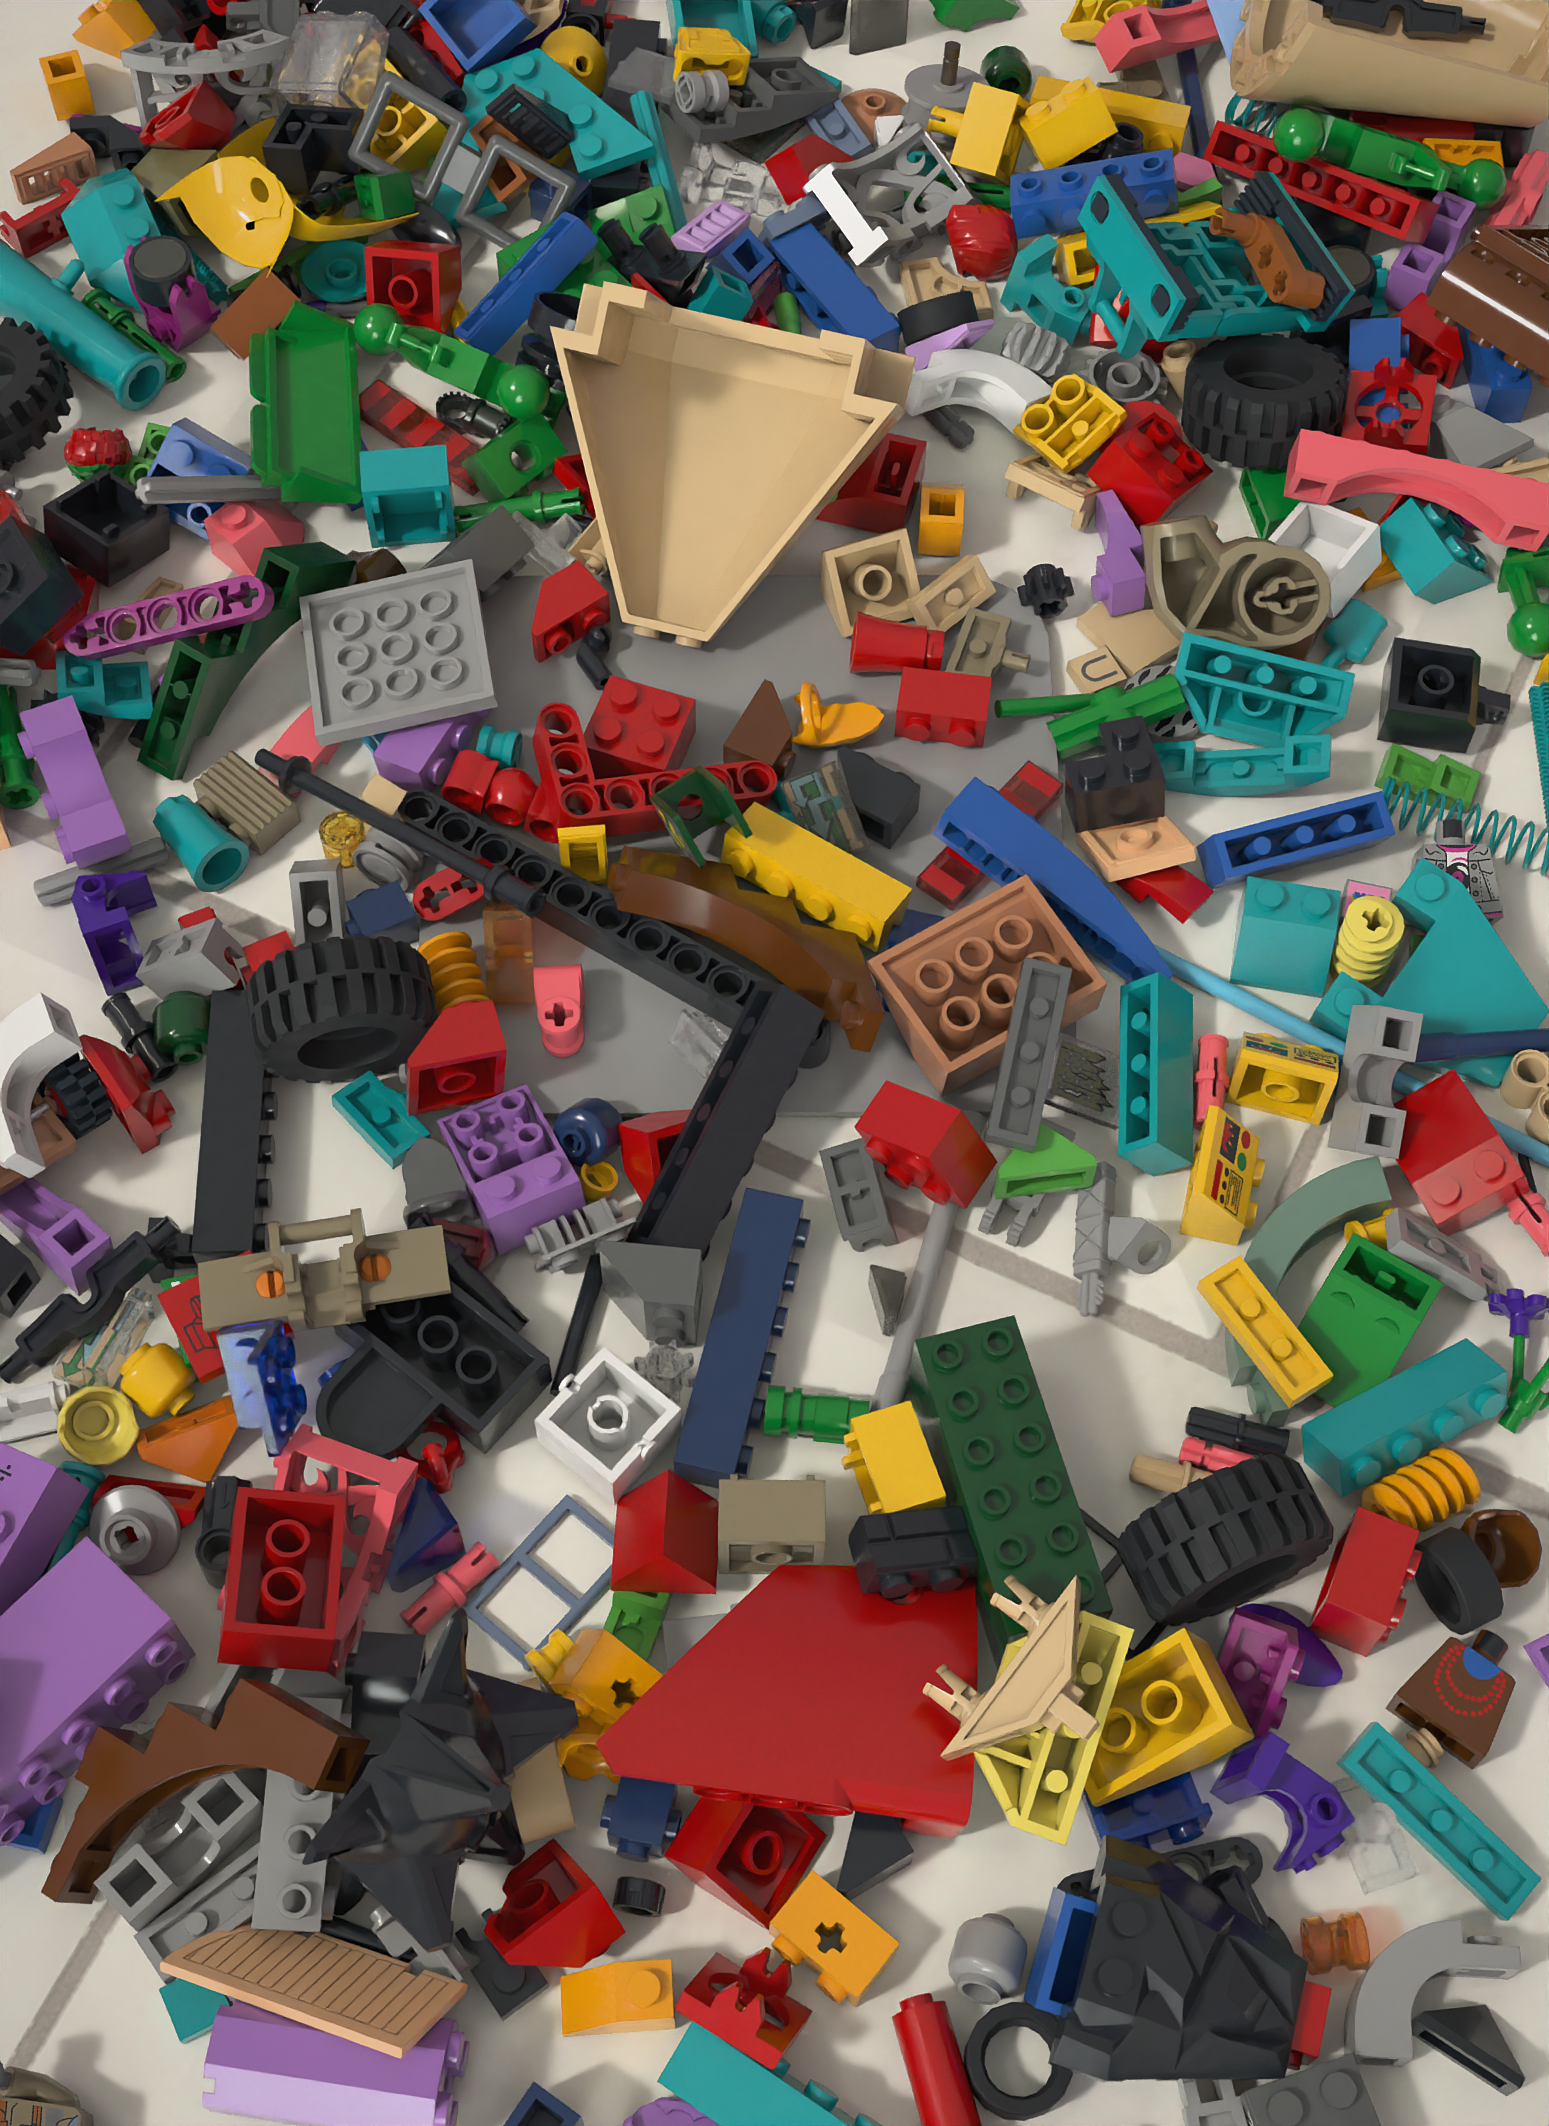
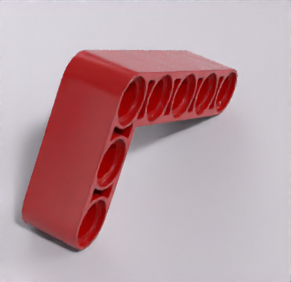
[532,702,777,838]

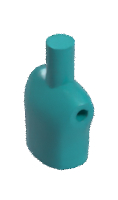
[1319,599,1388,669]

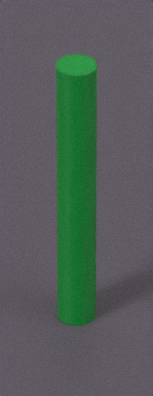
[994,693,1097,718]

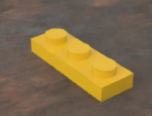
[1197,1256,1334,1409]

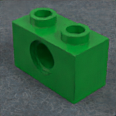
[461,413,568,502]

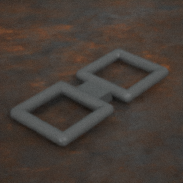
[348,71,576,249]

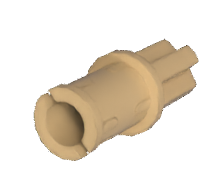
[1129,1454,1213,1493]

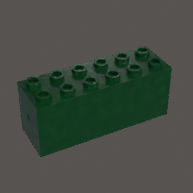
[908,1315,1113,1672]

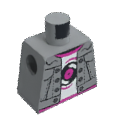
[1404,819,1504,926]

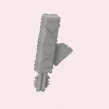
[1073,1161,1171,1317]

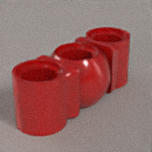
[441,750,578,844]

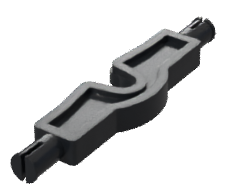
[1311,0,1486,40]
[0,1215,181,1384]

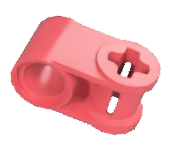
[533,964,585,1057]

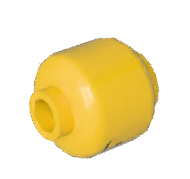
[119,1342,197,1418]

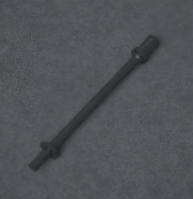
[254,748,546,918]

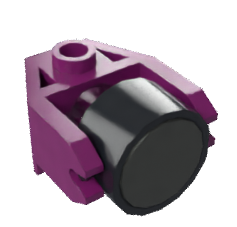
[123,235,221,353]

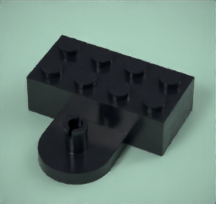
[316,1280,553,1460]

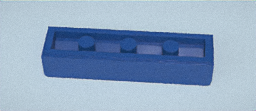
[453,211,598,356]

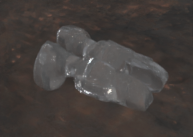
[679,142,792,217]

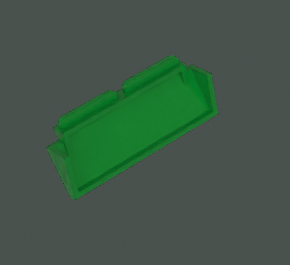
[249,300,362,504]

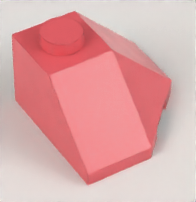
[204,501,305,577]

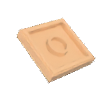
[1076,814,1196,883]

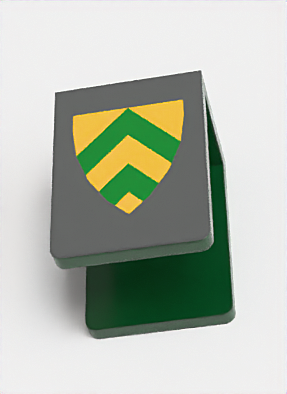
[649,765,753,868]

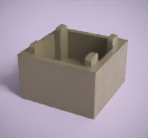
[718,1474,826,1574]

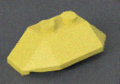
[973,1610,1134,1846]

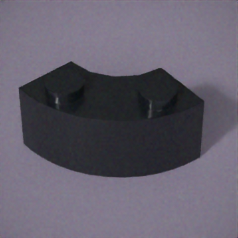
[345,1631,426,1787]

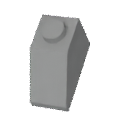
[289,858,346,946]

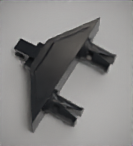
[597,218,708,309]

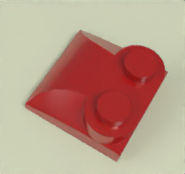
[79,1034,176,1154]

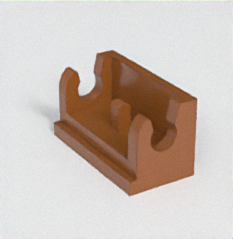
[208,267,301,361]

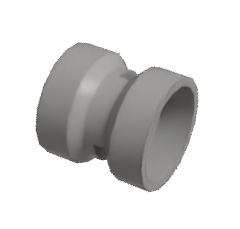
[675,70,729,113]

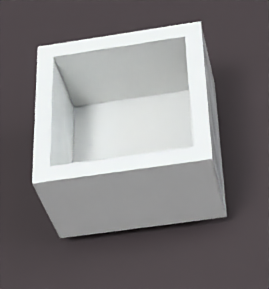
[1268,500,1382,619]

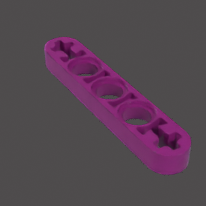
[63,575,274,661]

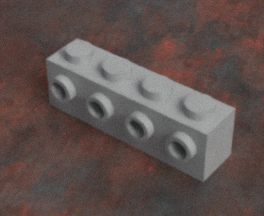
[251,1697,352,1932]

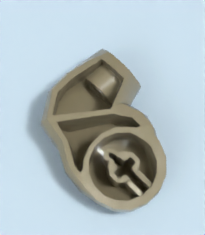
[1140,514,1331,651]

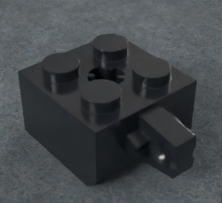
[1377,637,1511,754]

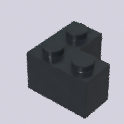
[262,103,371,194]
[1064,715,1165,833]

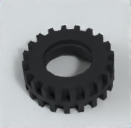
[0,317,73,469]

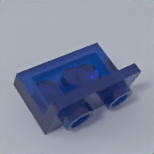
[1081,1771,1213,1850]

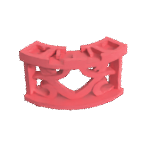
[217,1423,419,1678]

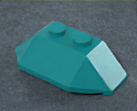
[61,168,161,315]
[1173,632,1355,748]

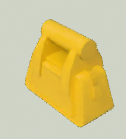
[673,27,751,86]

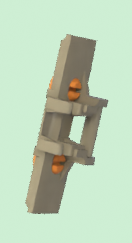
[197,1208,451,1332]

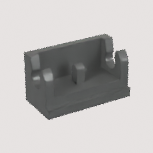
[819,1138,899,1252]

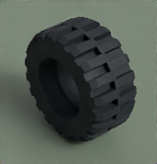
[1181,333,1349,471]
[245,935,438,1083]
[1118,1454,1334,1627]

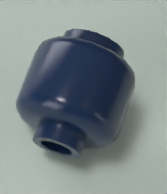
[553,1098,623,1167]

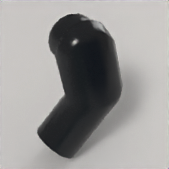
[576,625,613,690]

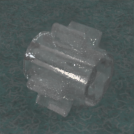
[634,1339,695,1403]

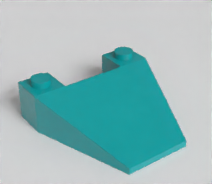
[1309,857,1549,1089]

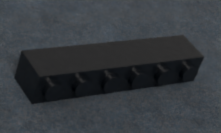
[590,18,668,209]
[625,981,826,1262]
[191,990,280,1266]

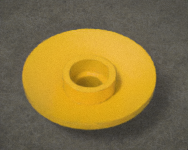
[540,26,607,97]

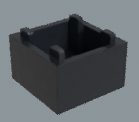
[43,469,170,588]
[0,515,84,656]

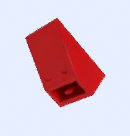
[815,433,927,534]

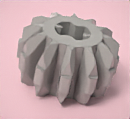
[1000,322,1073,385]

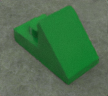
[354,171,415,221]

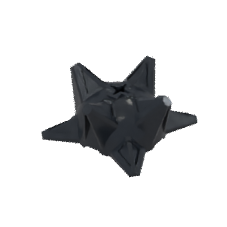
[302,1607,579,1953]

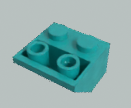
[1379,497,1493,604]

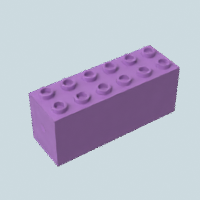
[0,1536,196,1846]

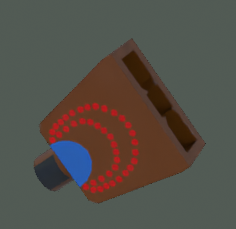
[1385,1629,1516,1770]

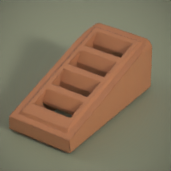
[9,132,99,205]

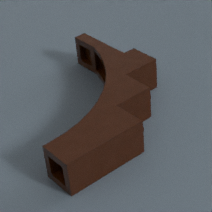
[41,1678,371,1904]

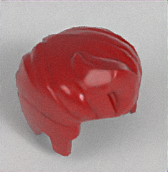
[946,204,1018,281]

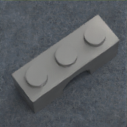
[1327,1005,1424,1159]
[93,1772,263,1932]

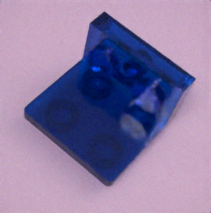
[216,1319,307,1457]

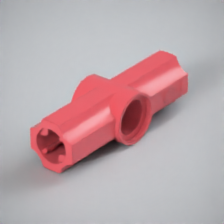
[1483,150,1549,226]

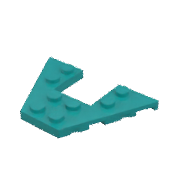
[432,48,657,229]

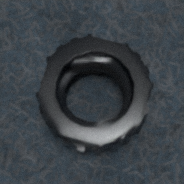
[612,1876,666,1917]

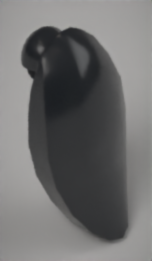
[388,200,462,250]

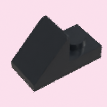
[787,0,848,49]

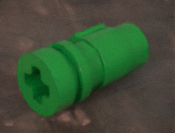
[764,1385,870,1444]

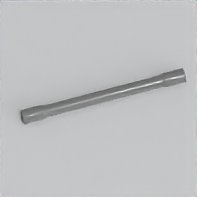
[869,1110,986,1413]

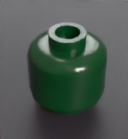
[980,45,1033,98]
[152,991,211,1065]

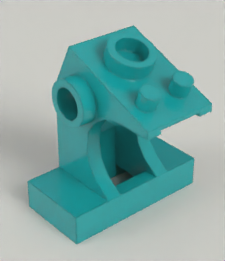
[1000,233,1094,346]

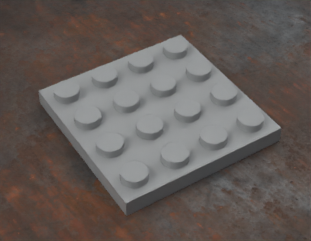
[299,559,498,747]

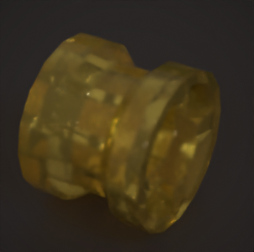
[319,811,366,869]

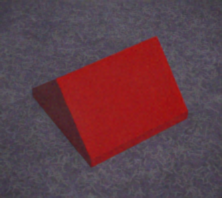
[610,1469,719,1594]

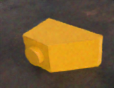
[560,1959,675,2037]

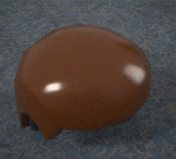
[1460,1509,1542,1588]

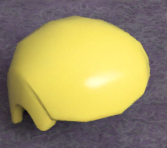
[57,1386,140,1466]

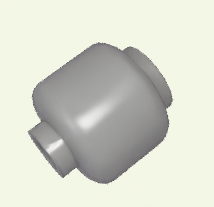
[948,1913,1027,2005]

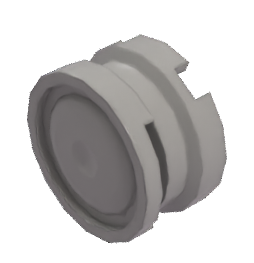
[352,826,427,891]

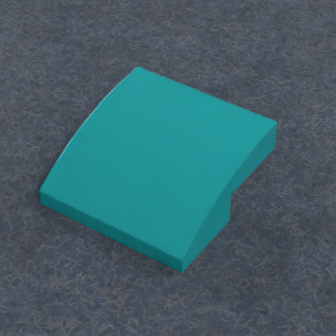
[55,650,153,719]

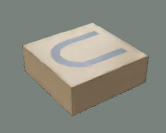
[1066,646,1127,694]

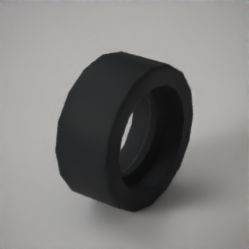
[897,291,979,346]
[1414,1527,1504,1635]
[964,2002,1073,2121]

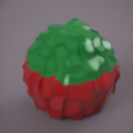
[63,427,132,483]

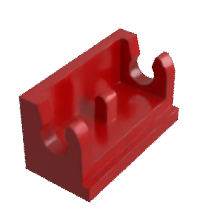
[0,177,80,259]

